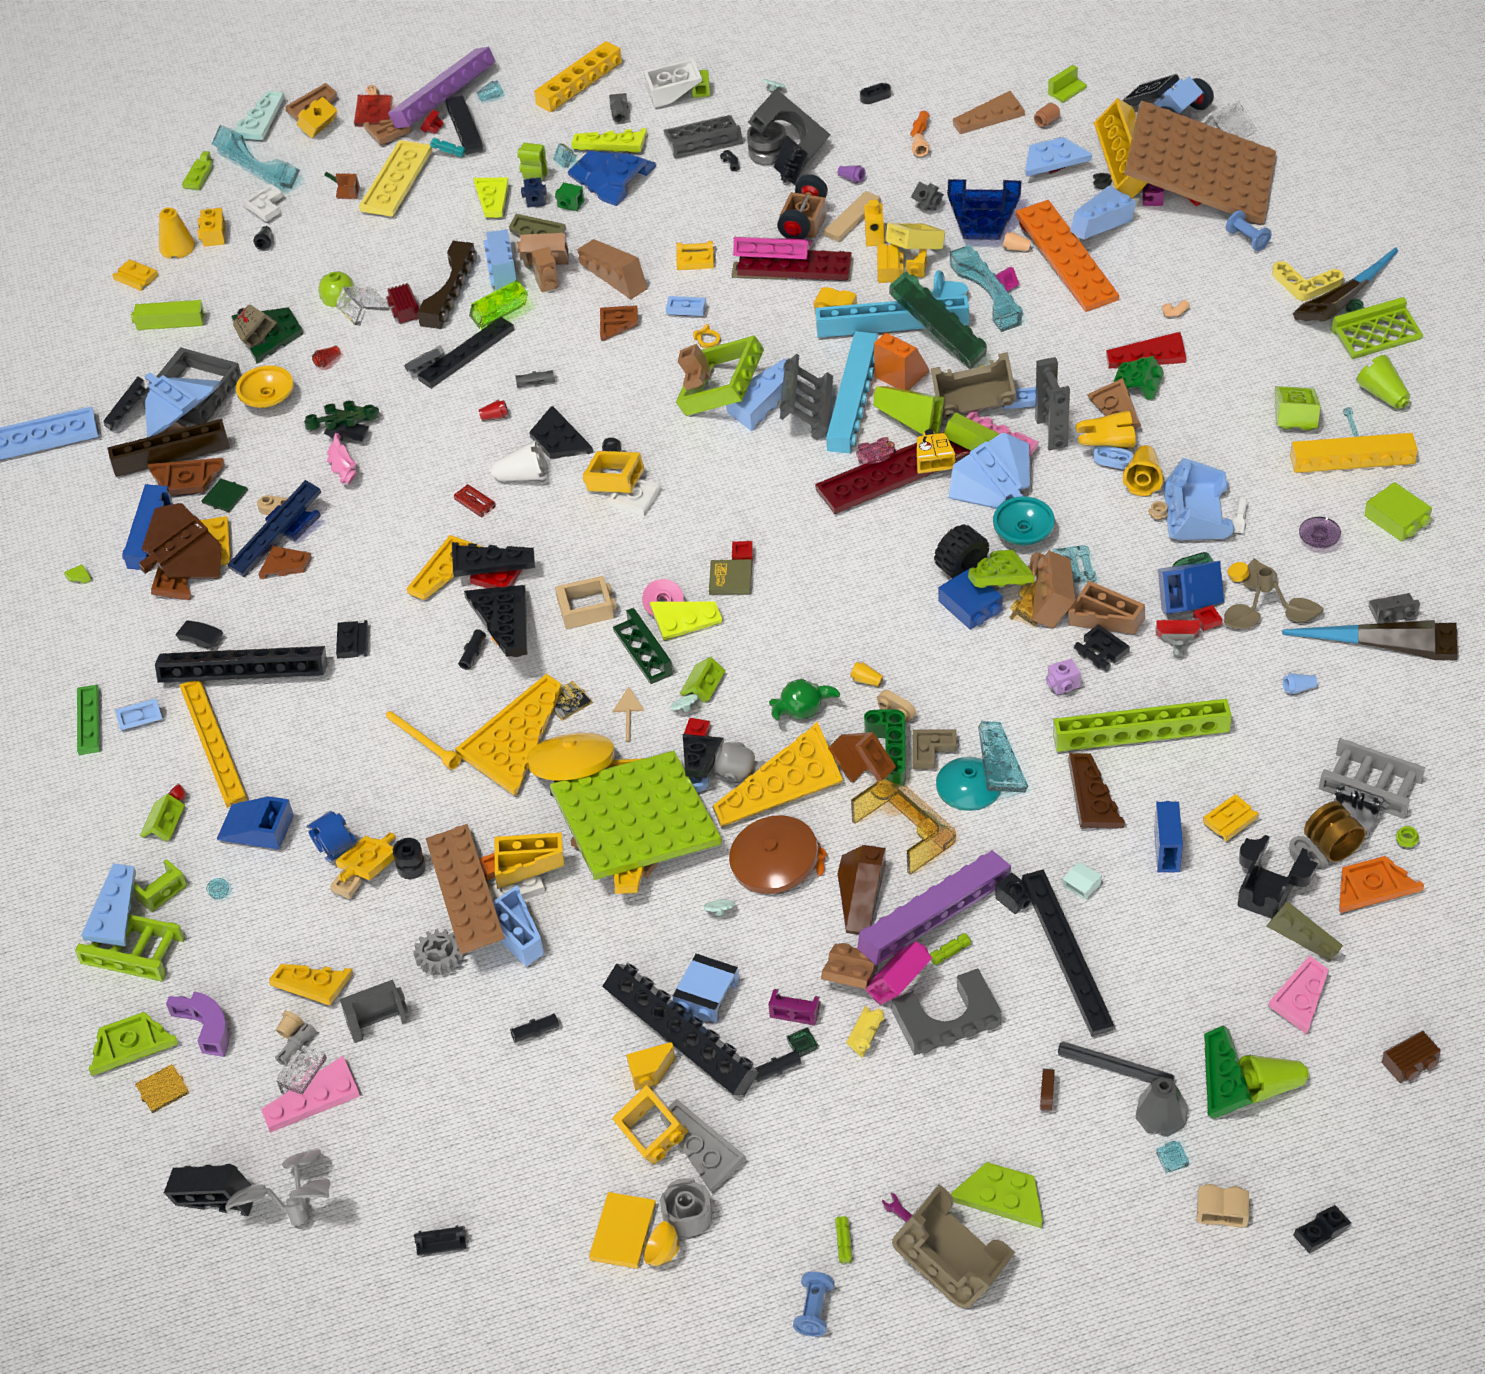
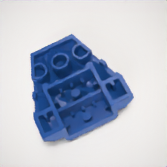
[568,151,656,206]

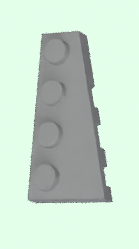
[660,1099,746,1194]

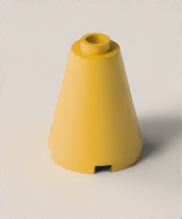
[159,207,195,259]
[1123,445,1163,496]

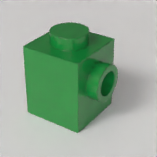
[555,182,585,211]

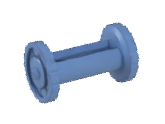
[1226,210,1272,251]
[793,1271,835,1337]

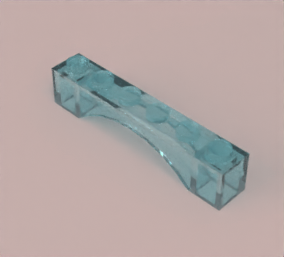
[212,125,300,189]
[950,245,1023,332]

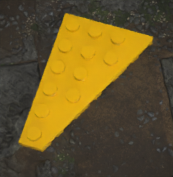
[455,674,562,796]

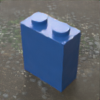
[938,568,1003,630]
[1154,801,1183,873]

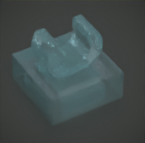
[553,143,577,168]
[1156,1141,1189,1173]

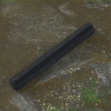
[1058,1041,1175,1083]

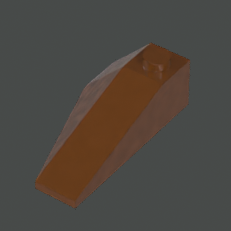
[837,845,886,935]

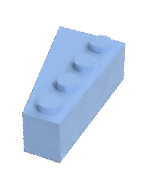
[1070,185,1137,239]
[484,229,518,293]
[726,358,798,432]

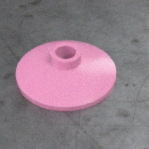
[642,579,684,617]

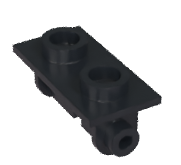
[414,1225,466,1256]

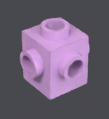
[1046,658,1081,695]

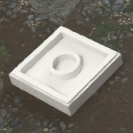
[608,479,661,516]

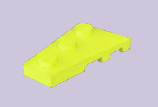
[473,177,509,218]
[650,601,722,641]

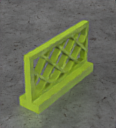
[1331,297,1423,359]

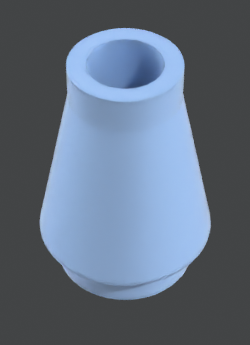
[1283,673,1317,694]

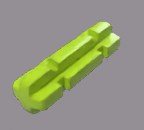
[930,933,971,965]
[835,1216,852,1264]

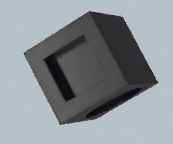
[995,872,1031,914]

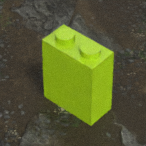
[1364,482,1432,542]

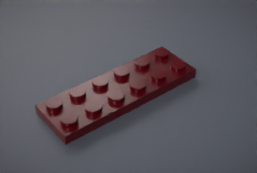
[737,250,852,280]

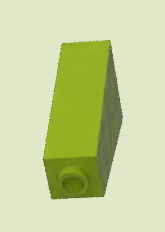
[873,386,944,435]

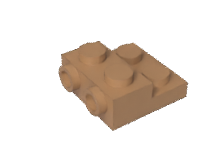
[821,943,878,989]

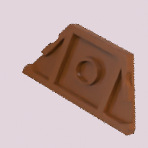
[148,458,225,495]

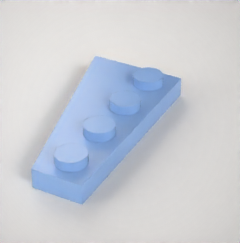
[81,863,136,946]

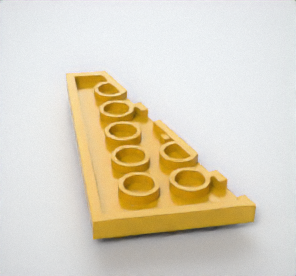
[712,721,843,827]

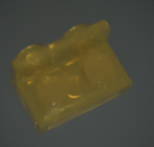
[1009,581,1038,626]

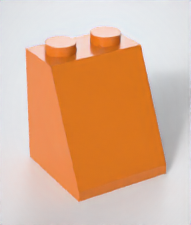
[874,332,929,390]

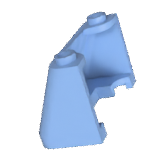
[1164,458,1234,540]

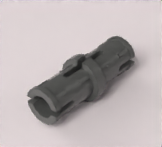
[515,370,555,388]

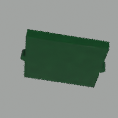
[201,478,248,513]

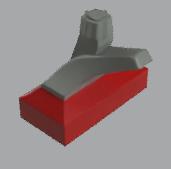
[1155,620,1200,658]

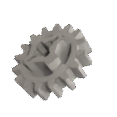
[413,929,463,975]

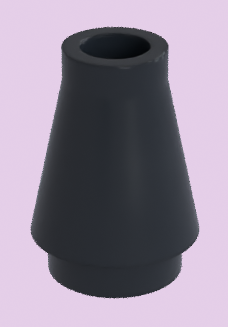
[253,226,272,250]

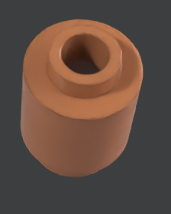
[1034,103,1060,127]

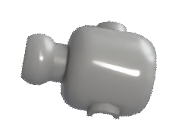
[714,742,766,782]

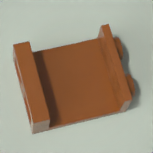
[828,732,896,782]

